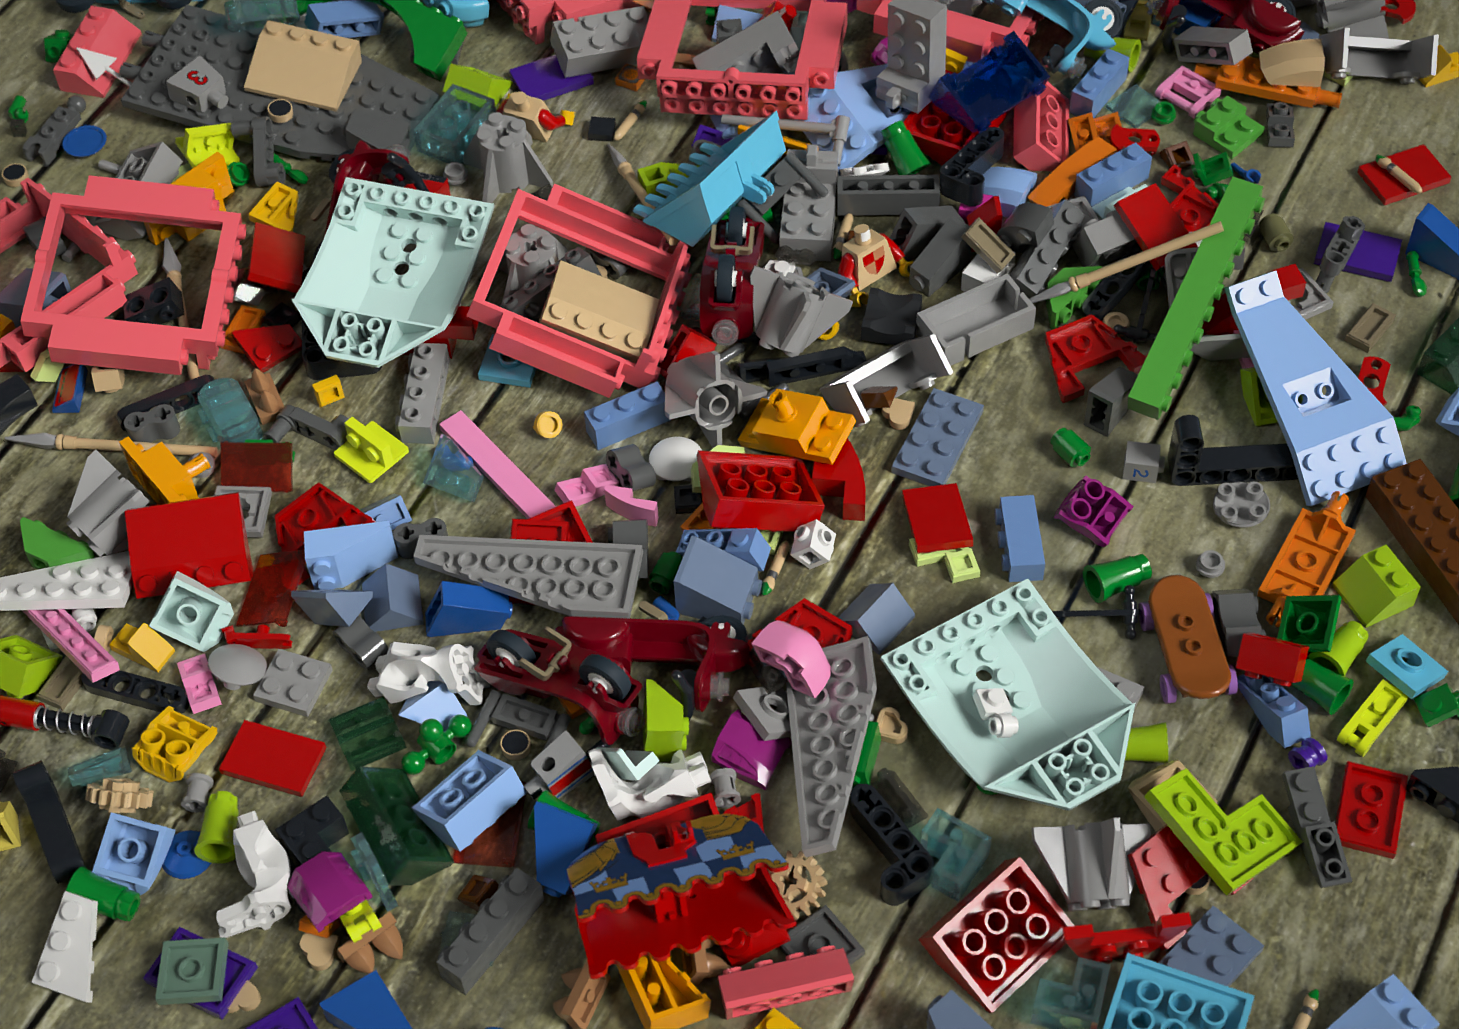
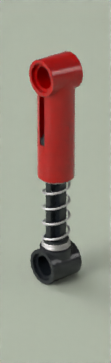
[0,695,130,750]

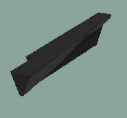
[734,346,867,387]

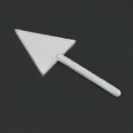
[76,47,132,87]

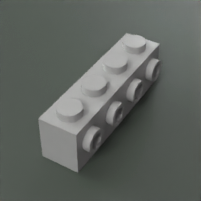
[395,343,450,444]

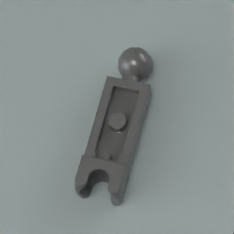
[23,95,86,166]

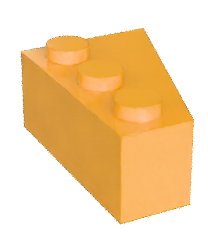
[616,956,711,1029]

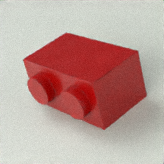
[1236,632,1309,686]

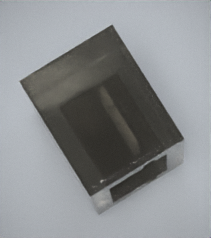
[10,119,27,137]

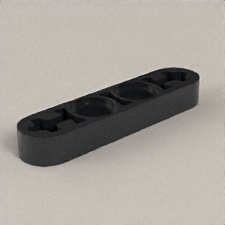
[1082,242,1152,321]
[116,375,219,432]
[81,670,189,714]

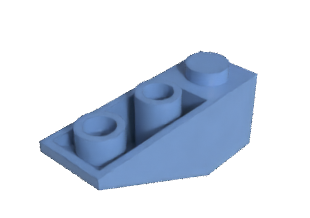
[676,528,771,571]
[1237,674,1311,748]

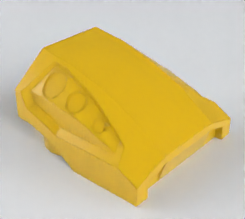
[132,706,217,783]

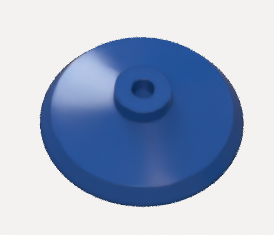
[63,125,107,157]
[162,830,211,879]

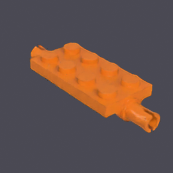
[1194,56,1343,109]
[1257,491,1356,627]

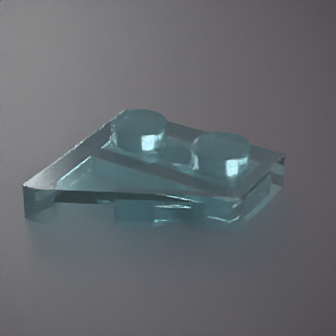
[423,434,484,502]
[68,746,132,786]
[350,832,398,912]

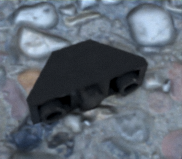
[1406,766,1459,823]

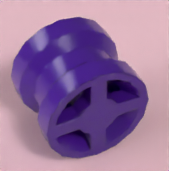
[1288,737,1328,769]

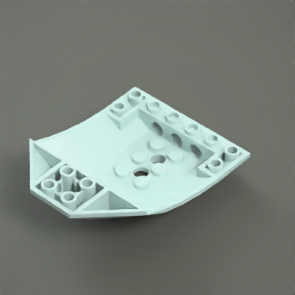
[292,177,495,368]
[881,579,1135,811]

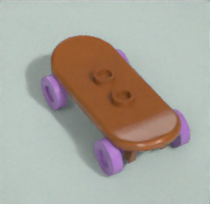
[1138,575,1238,704]

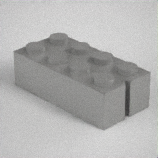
[550,6,649,78]
[916,273,1036,366]

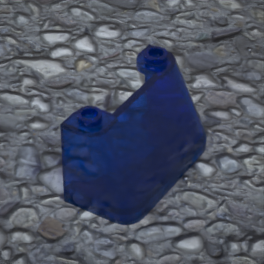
[928,31,1051,133]

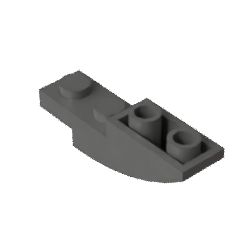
[1282,766,1352,888]

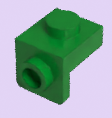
[44,30,74,63]
[1191,152,1234,187]
[1414,683,1459,727]

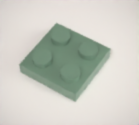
[155,937,229,1005]

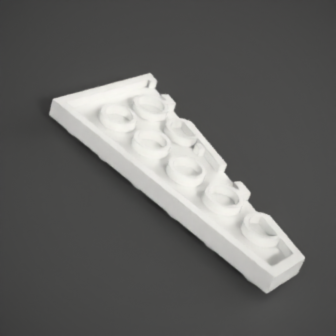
[0,551,134,611]

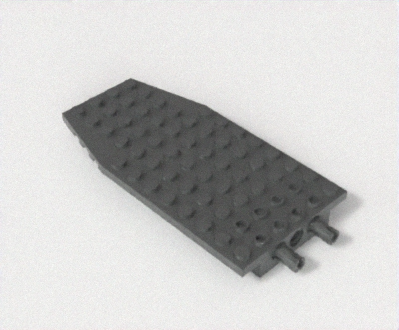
[120,4,440,161]

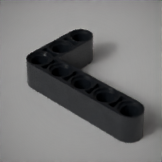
[301,267,383,380]
[1167,415,1299,486]

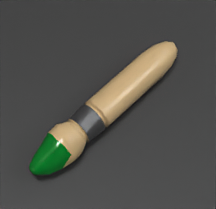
[613,100,647,141]
[1375,154,1422,194]
[833,214,853,259]
[761,541,789,596]
[1292,989,1319,1029]

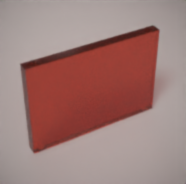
[221,441,293,493]

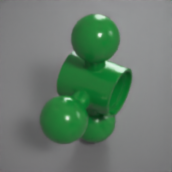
[401,714,472,775]

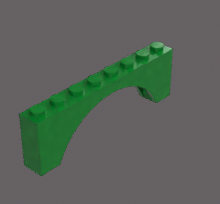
[276,0,468,81]

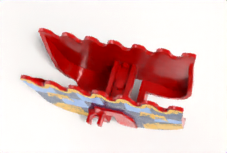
[567,814,796,979]

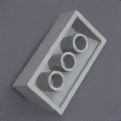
[90,142,183,241]

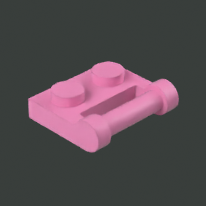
[1155,66,1222,119]

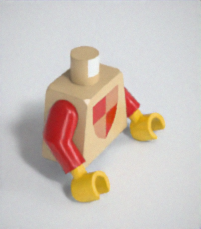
[497,92,575,143]
[838,224,913,307]

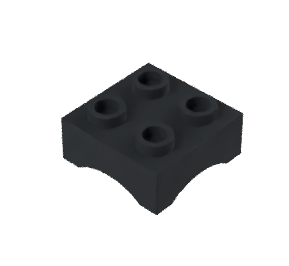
[861,287,922,345]

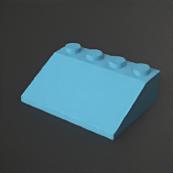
[1103,953,1254,1029]

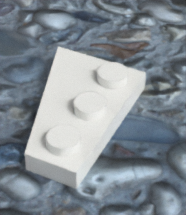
[32,891,98,1003]

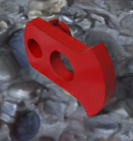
[1381,0,1416,24]
[1109,124,1160,155]
[1358,357,1391,406]

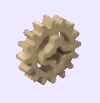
[85,777,154,813]
[769,851,827,920]

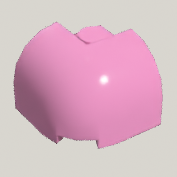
[752,620,831,698]

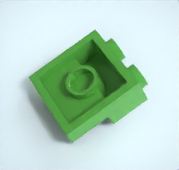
[1193,95,1265,159]

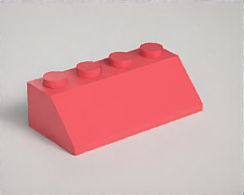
[53,6,141,98]
[1013,73,1069,172]
[718,945,854,1020]

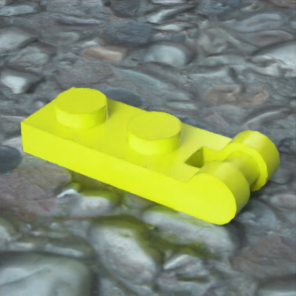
[1337,679,1408,757]
[340,900,382,943]

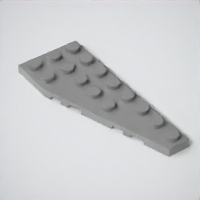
[413,535,643,618]
[785,636,877,857]

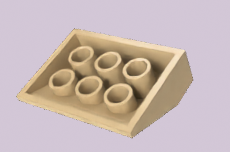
[244,20,362,112]
[538,260,659,363]

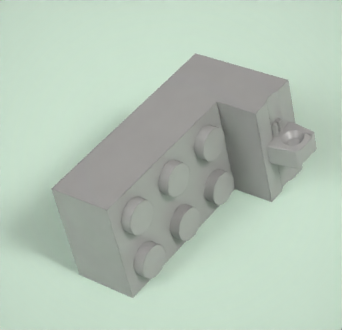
[876,0,947,113]
[692,11,800,75]
[779,144,838,262]

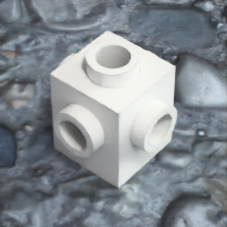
[790,519,836,569]

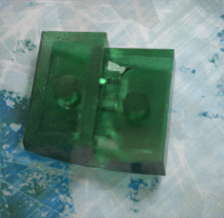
[328,697,407,771]

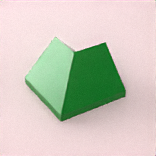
[1277,595,1342,652]

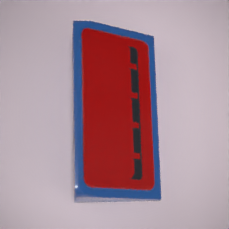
[52,364,88,413]

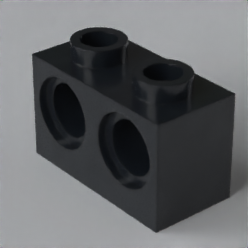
[124,277,185,325]

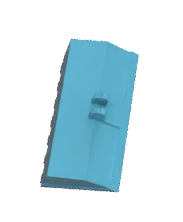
[633,110,786,247]

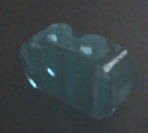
[224,0,300,31]
[197,378,263,454]

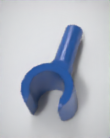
[1231,162,1261,184]

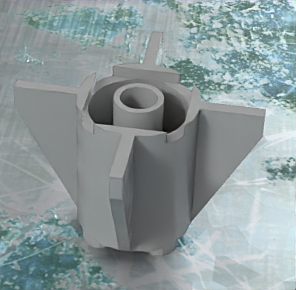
[1311,0,1389,39]
[462,112,553,203]
[498,224,569,299]
[750,265,853,357]
[665,351,767,448]
[66,449,152,557]
[1031,818,1151,911]

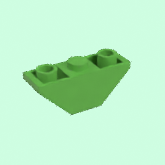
[1045,266,1103,330]
[20,517,95,570]

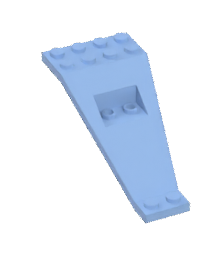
[794,54,1002,176]
[1224,271,1407,506]

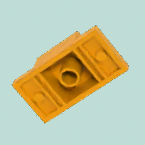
[144,151,234,246]
[738,388,856,465]
[119,436,211,505]

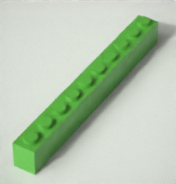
[1127,176,1265,420]

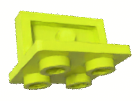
[175,123,240,168]
[334,417,409,483]

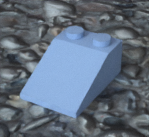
[304,521,398,590]
[1327,974,1440,1029]

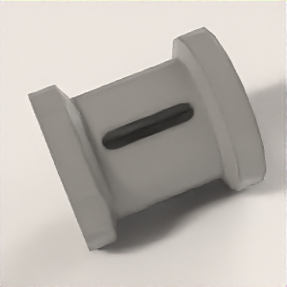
[710,768,741,808]
[181,773,214,813]

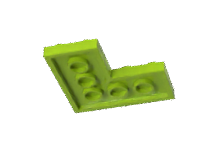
[1144,768,1303,896]

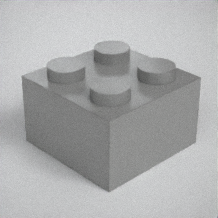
[1072,210,1137,267]

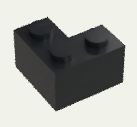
[275,795,349,867]

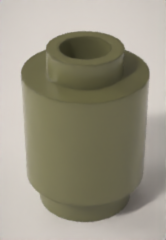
[1259,213,1294,252]

